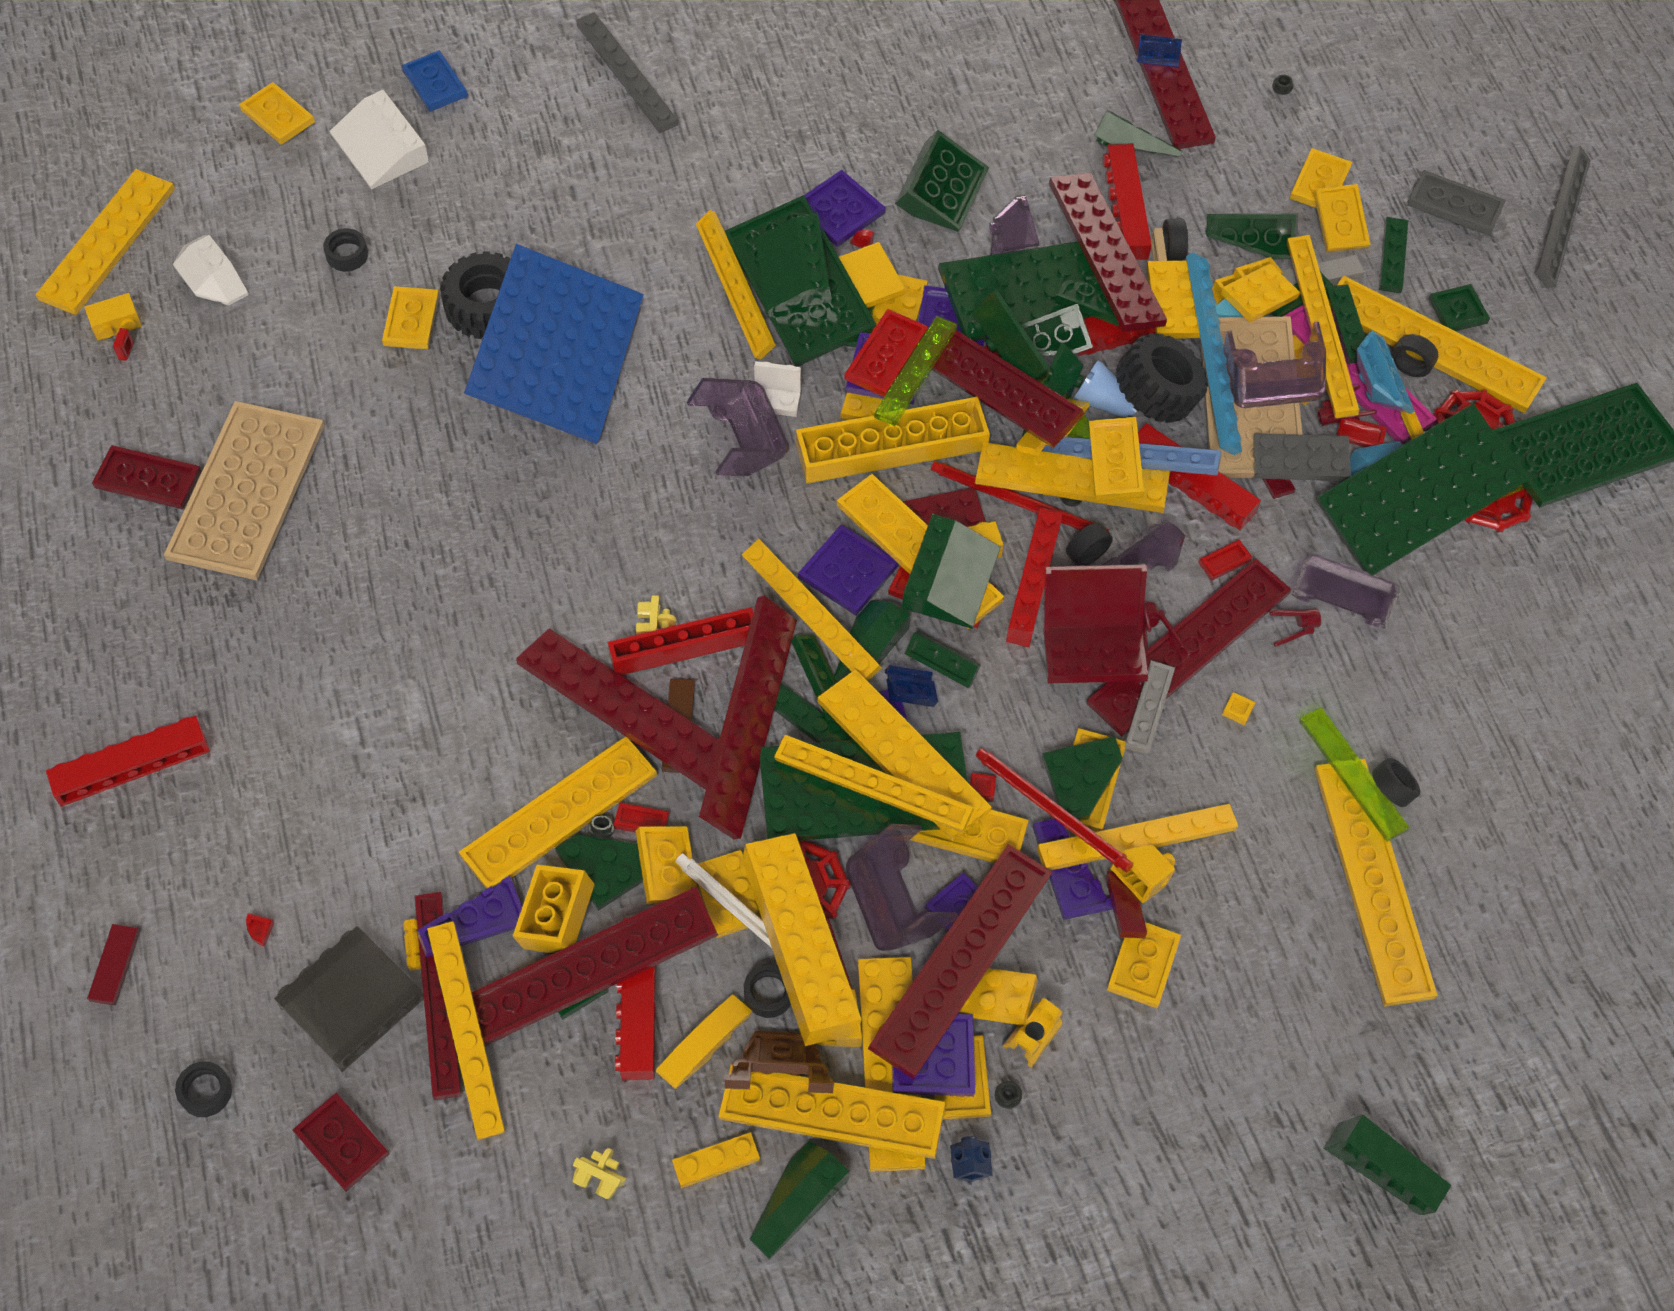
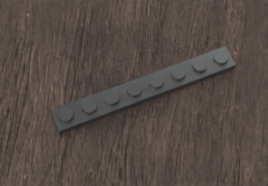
[576,12,678,134]
[1538,146,1591,289]

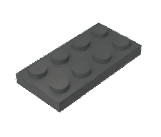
[1408,170,1506,236]
[1253,433,1351,481]

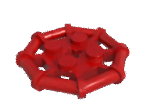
[1433,389,1515,430]
[1465,485,1533,533]
[798,840,851,920]

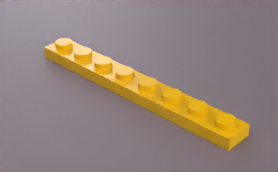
[696,210,776,360]
[742,539,882,681]
[774,735,974,834]
[1037,804,1238,871]
[427,921,506,1140]

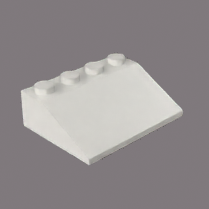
[330,90,429,190]

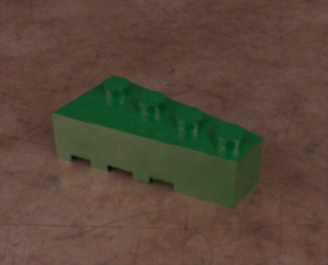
[1323,1115,1452,1215]

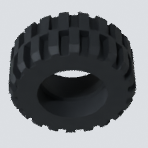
[440,251,511,339]
[1116,333,1208,423]

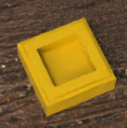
[1222,692,1256,726]

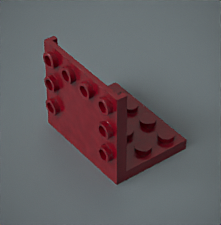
[1043,565,1148,684]

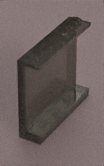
[274,926,424,1072]

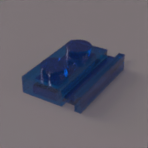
[1137,34,1182,67]
[884,665,938,707]

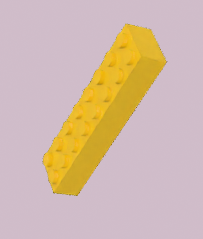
[796,397,990,484]
[742,834,862,1046]

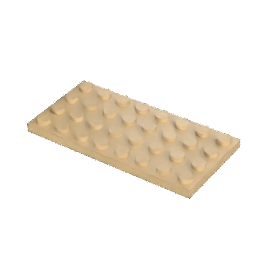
[1200,317,1303,478]
[164,401,325,580]

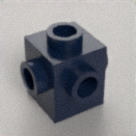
[950,1136,993,1182]

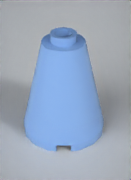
[1073,360,1137,418]

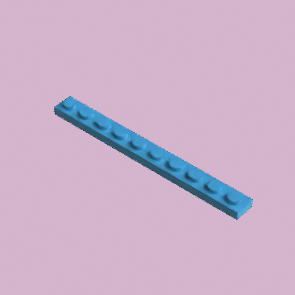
[1186,252,1242,455]

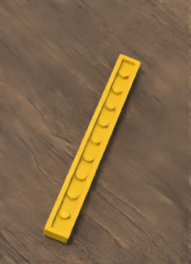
[1287,235,1359,418]

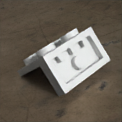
[751,362,801,417]

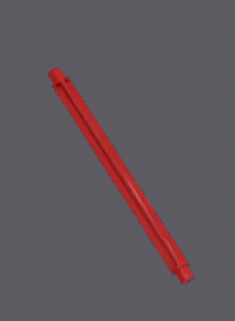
[931,461,1109,532]
[976,748,1133,873]

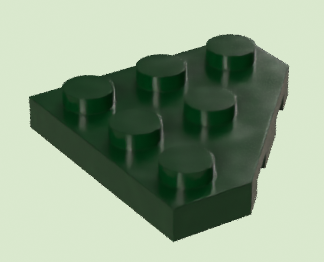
[1055,275,1119,326]
[1041,736,1123,821]
[555,834,643,911]

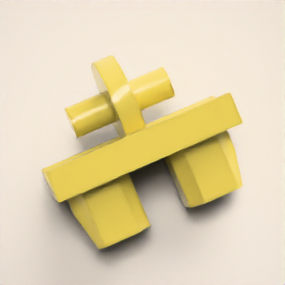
[636,595,676,635]
[572,1148,627,1199]

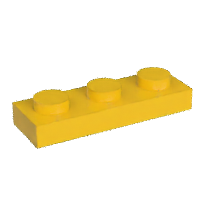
[672,1132,760,1189]

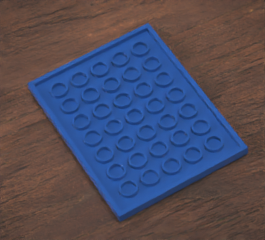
[464,243,644,444]

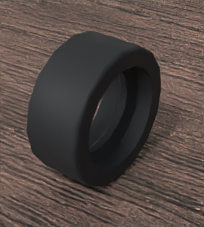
[1162,218,1188,261]
[323,228,368,272]
[1391,334,1439,377]
[1066,523,1113,566]
[1372,758,1421,807]
[743,964,791,1018]
[175,1061,232,1117]

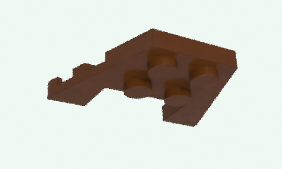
[725,1031,834,1093]

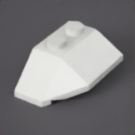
[173,235,249,305]

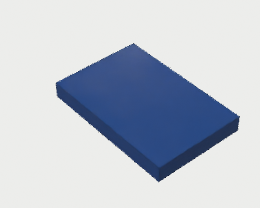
[401,50,468,112]

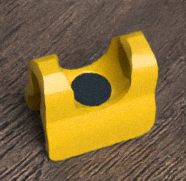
[1002,998,1063,1068]

